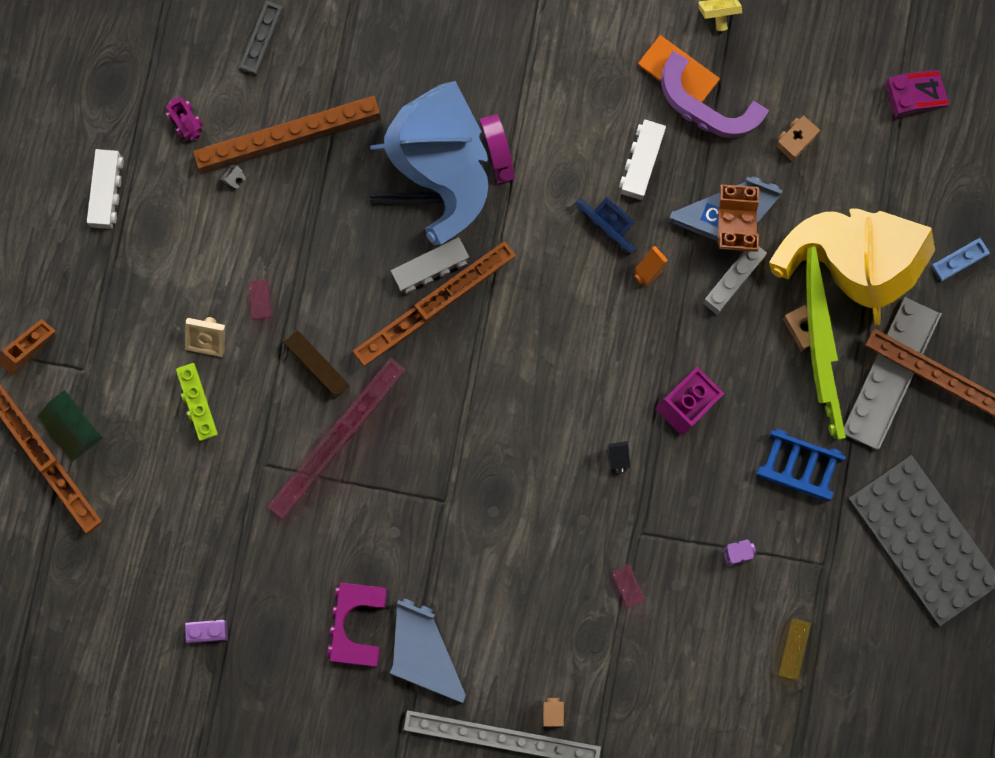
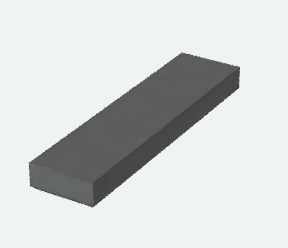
[239,1,284,76]

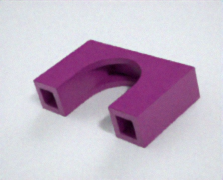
[327,583,387,667]

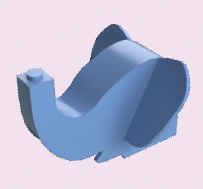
[370,81,488,245]

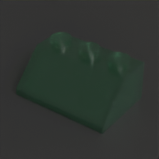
[38,390,103,462]

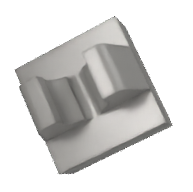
[220,165,246,189]

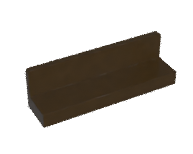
[282,330,350,398]

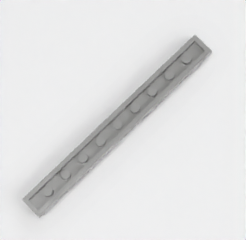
[404,710,601,758]

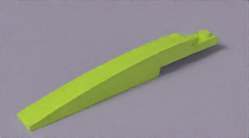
[807,247,846,439]

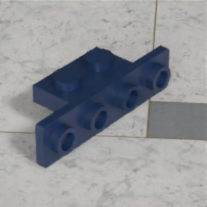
[575,197,637,253]

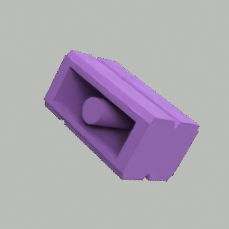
[723,539,756,567]
[185,620,228,644]

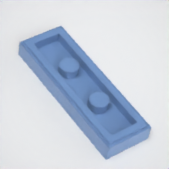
[930,238,990,283]

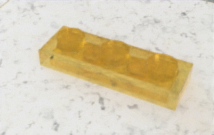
[778,618,811,680]

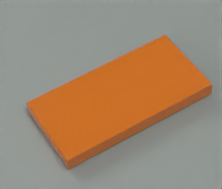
[638,35,720,103]

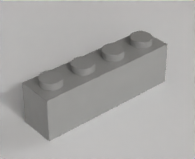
[391,237,469,294]
[703,247,767,315]

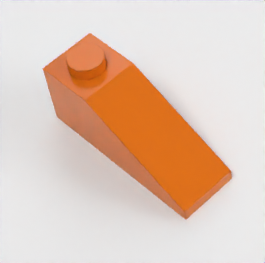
[634,246,667,287]

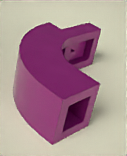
[480,114,515,184]

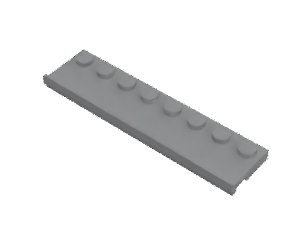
[844,297,942,450]

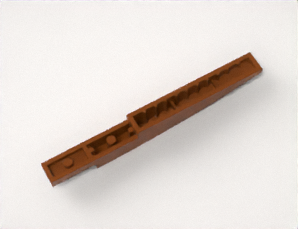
[352,241,516,367]
[0,383,103,535]

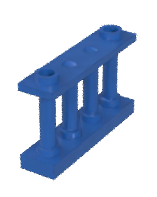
[756,429,846,502]

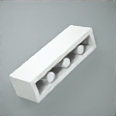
[619,119,666,201]
[87,149,124,229]

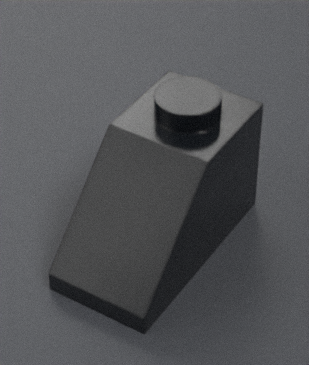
[606,441,630,474]

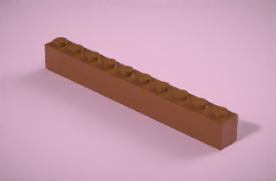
[193,96,381,174]

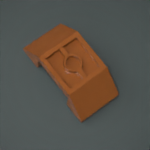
[718,184,759,252]

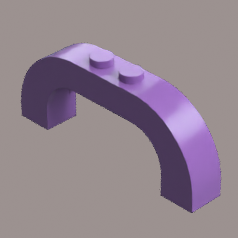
[661,51,769,138]

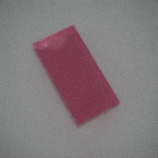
[249,279,272,320]
[611,564,645,608]

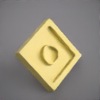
[698,0,742,31]

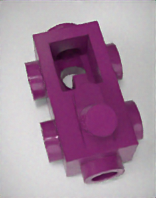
[166,97,203,141]

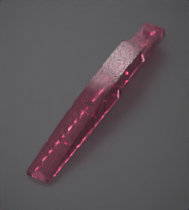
[268,358,406,519]

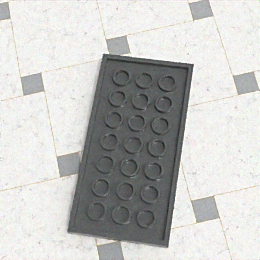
[848,455,995,627]

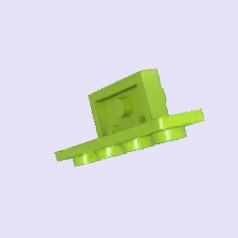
[176,363,218,441]

